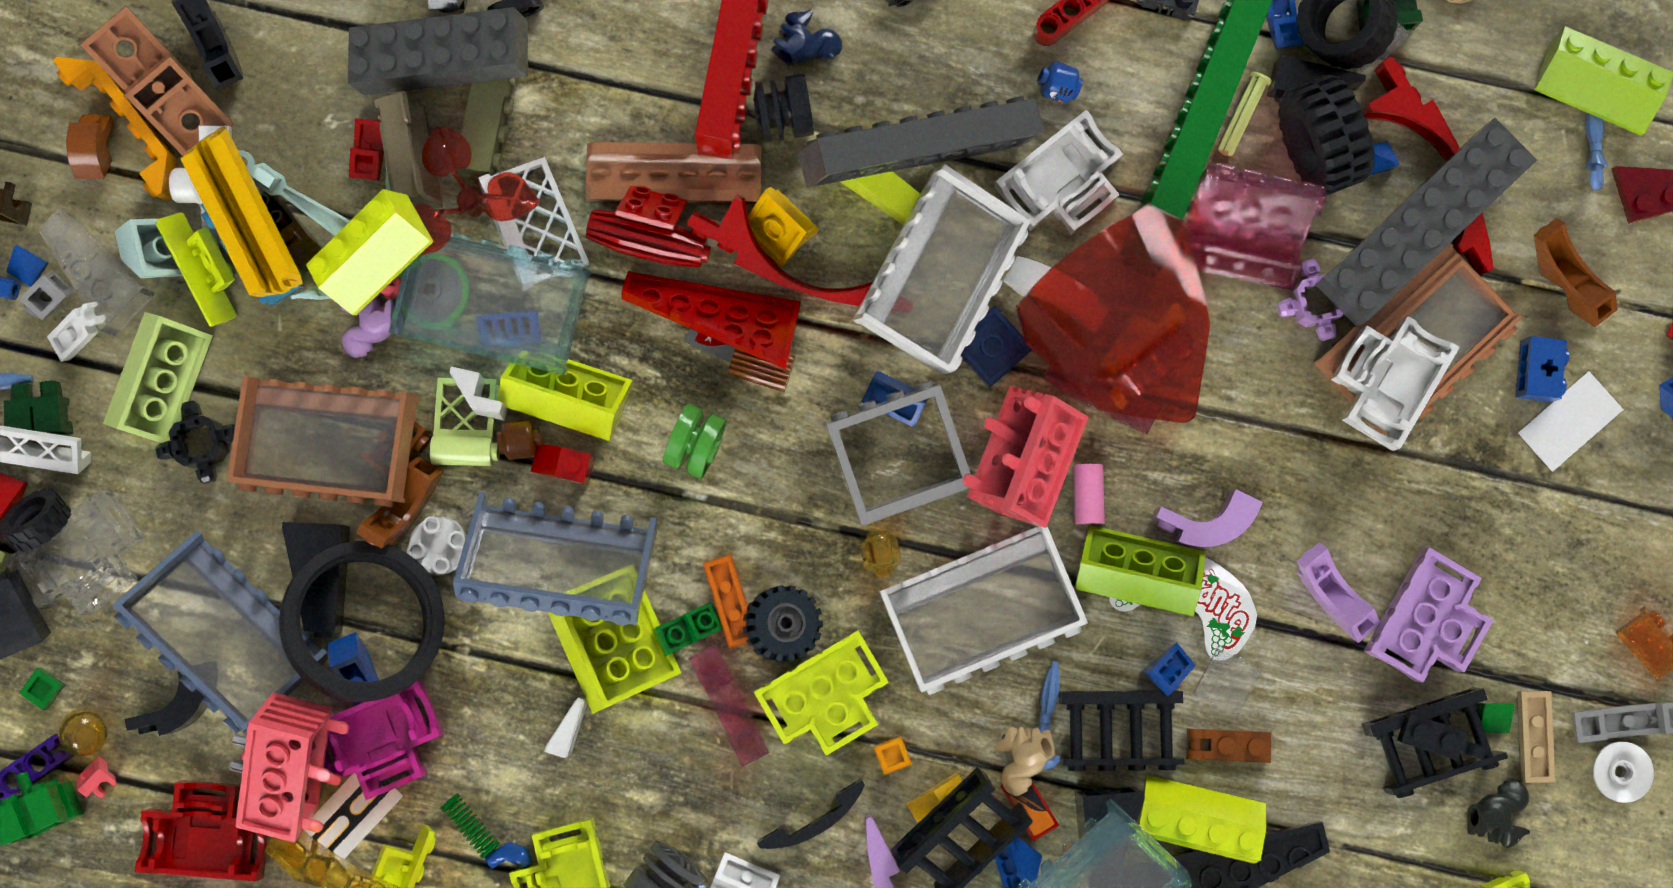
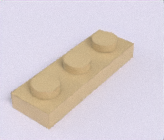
[1517,691,1556,783]

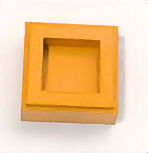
[873,736,912,775]

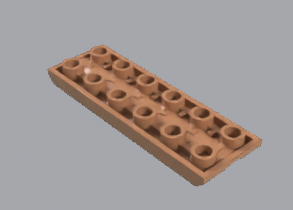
[585,142,762,204]

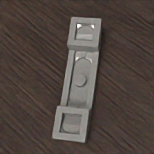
[1572,702,1673,743]

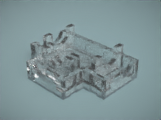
[4,489,146,615]

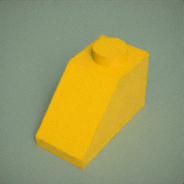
[906,772,963,823]

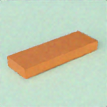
[703,554,749,649]

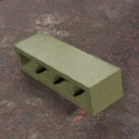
[455,78,519,177]

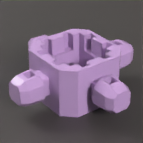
[1276,259,1343,342]

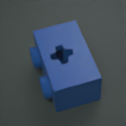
[1515,336,1569,402]

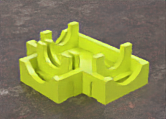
[754,630,889,756]
[509,818,610,888]

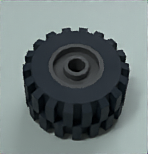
[743,585,823,662]

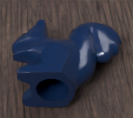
[771,10,843,66]

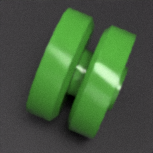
[662,403,727,480]

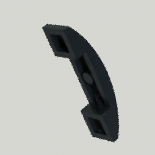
[757,778,865,849]

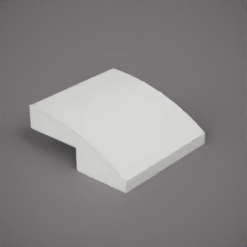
[710,853,780,888]

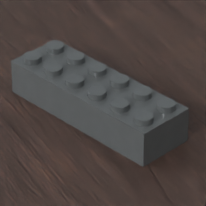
[348,7,528,96]

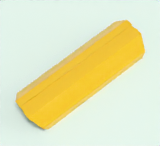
[180,126,303,297]

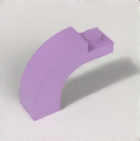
[1151,489,1263,548]
[1296,542,1380,643]

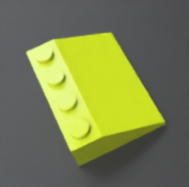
[548,565,681,714]

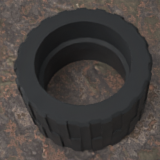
[1296,0,1398,70]

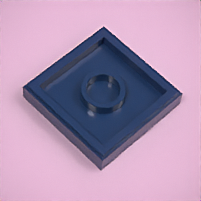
[960,305,1034,388]

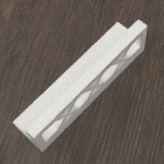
[0,425,91,474]

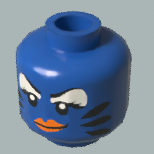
[1037,61,1083,104]

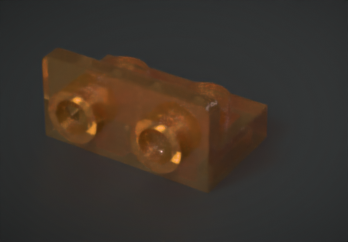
[1616,606,1673,680]

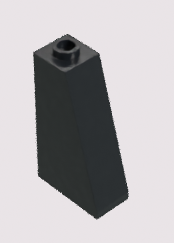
[282,522,350,639]

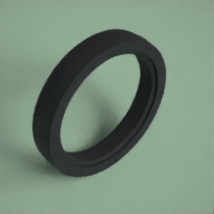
[279,541,445,702]

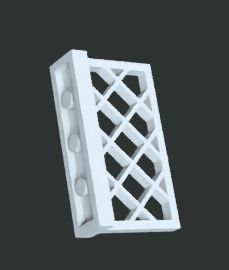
[478,157,589,291]

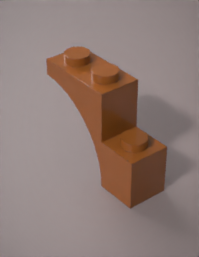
[1534,218,1618,327]

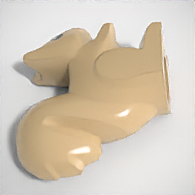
[994,727,1055,796]

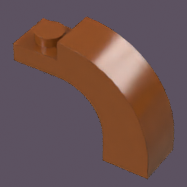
[356,456,444,549]

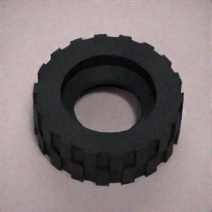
[0,488,71,553]

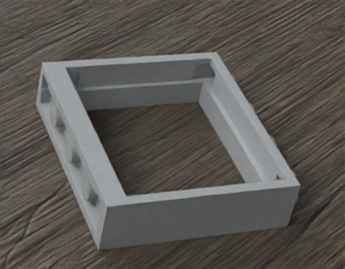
[825,380,971,526]

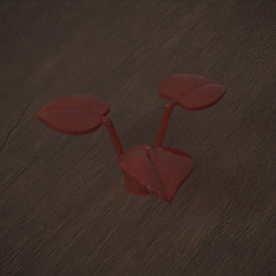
[414,127,540,255]

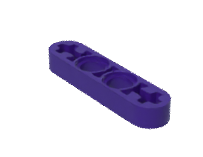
[0,732,80,800]

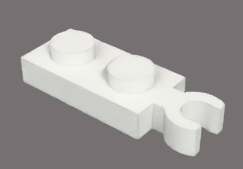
[47,301,106,362]

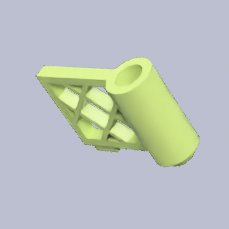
[430,378,500,466]

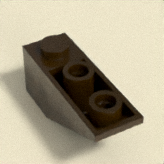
[261,192,322,273]

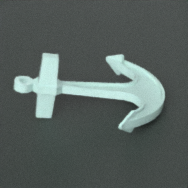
[239,150,391,300]

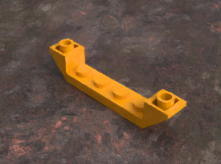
[53,57,178,202]

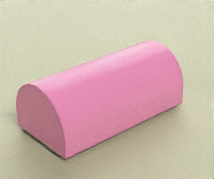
[1073,464,1105,525]

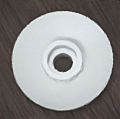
[1592,742,1654,803]

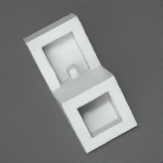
[450,367,507,421]

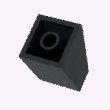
[1074,787,1145,876]

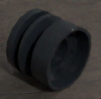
[753,74,814,143]

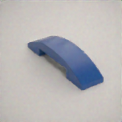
[1266,0,1304,49]

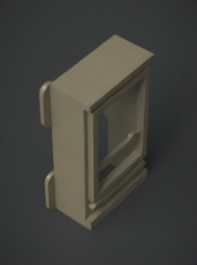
[374,91,443,213]

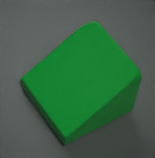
[1477,703,1514,733]

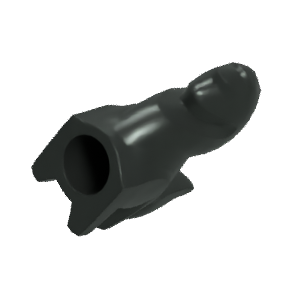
[1467,779,1530,848]

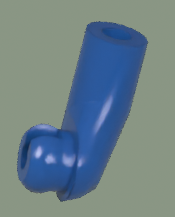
[485,842,532,869]

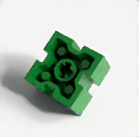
[0,772,84,846]

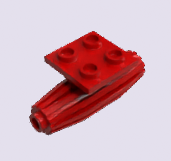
[586,186,711,268]

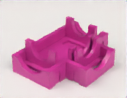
[313,679,444,800]

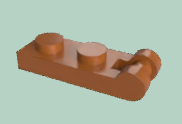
[1186,728,1271,763]

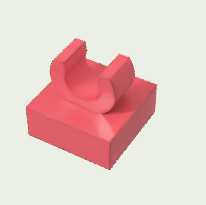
[77,756,116,798]

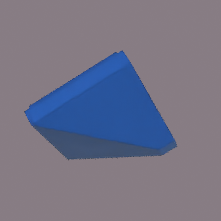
[1369,141,1399,176]
[6,245,48,287]

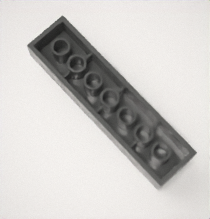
[798,96,1044,188]
[1315,118,1537,327]

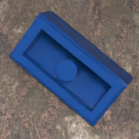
[862,371,928,427]

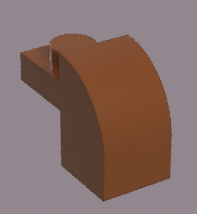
[66,114,114,179]

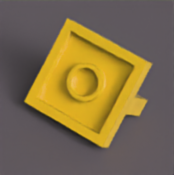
[748,187,819,267]

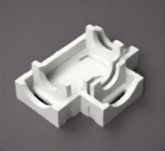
[994,110,1123,235]
[1331,316,1460,451]

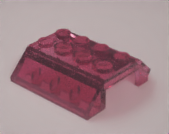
[1178,163,1326,291]

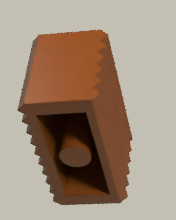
[728,348,795,393]

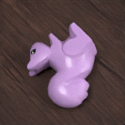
[341,297,401,358]

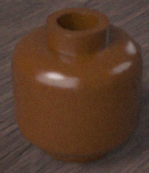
[497,419,542,460]

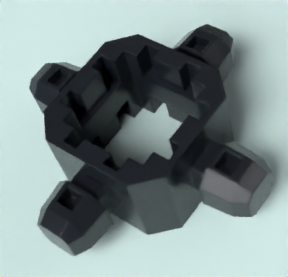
[155,400,235,484]

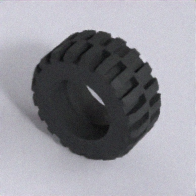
[1278,75,1375,196]

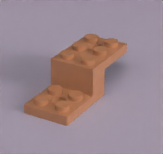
[80,6,234,156]

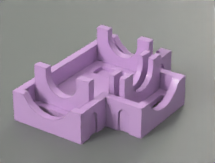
[1364,547,1494,683]

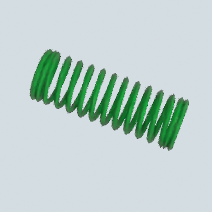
[440,793,500,859]

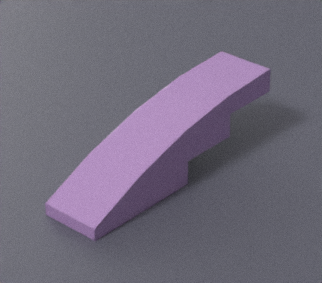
[865,814,900,888]

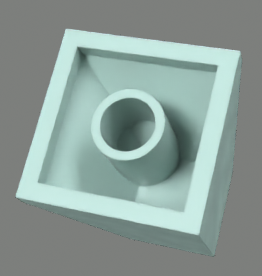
[114,219,183,278]

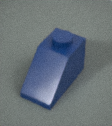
[328,632,379,706]

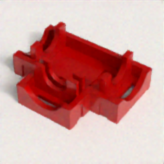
[135,780,268,882]

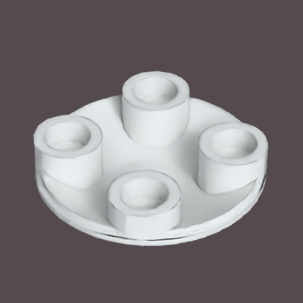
[407,516,466,576]

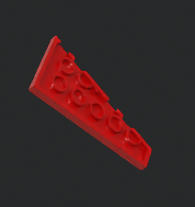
[621,271,801,369]

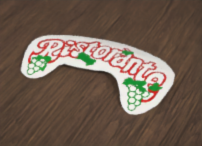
[1109,558,1257,660]

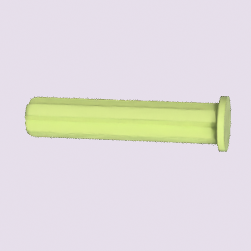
[1217,71,1272,157]

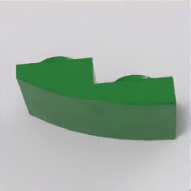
[652,602,723,657]

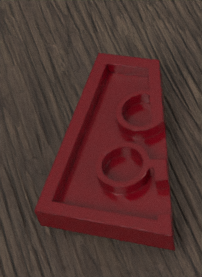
[1611,166,1673,224]

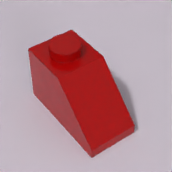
[530,444,595,485]

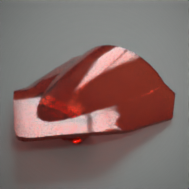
[1015,203,1210,423]

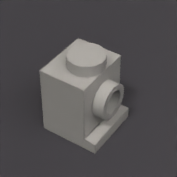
[19,270,75,320]

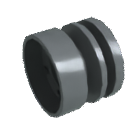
[623,840,706,888]

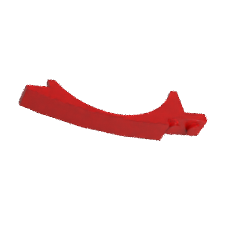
[1362,56,1494,276]
[686,194,913,313]

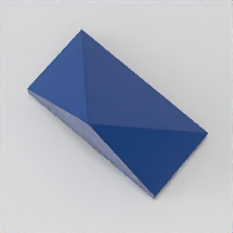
[1141,642,1196,696]
[995,837,1042,888]

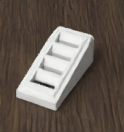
[544,697,588,758]

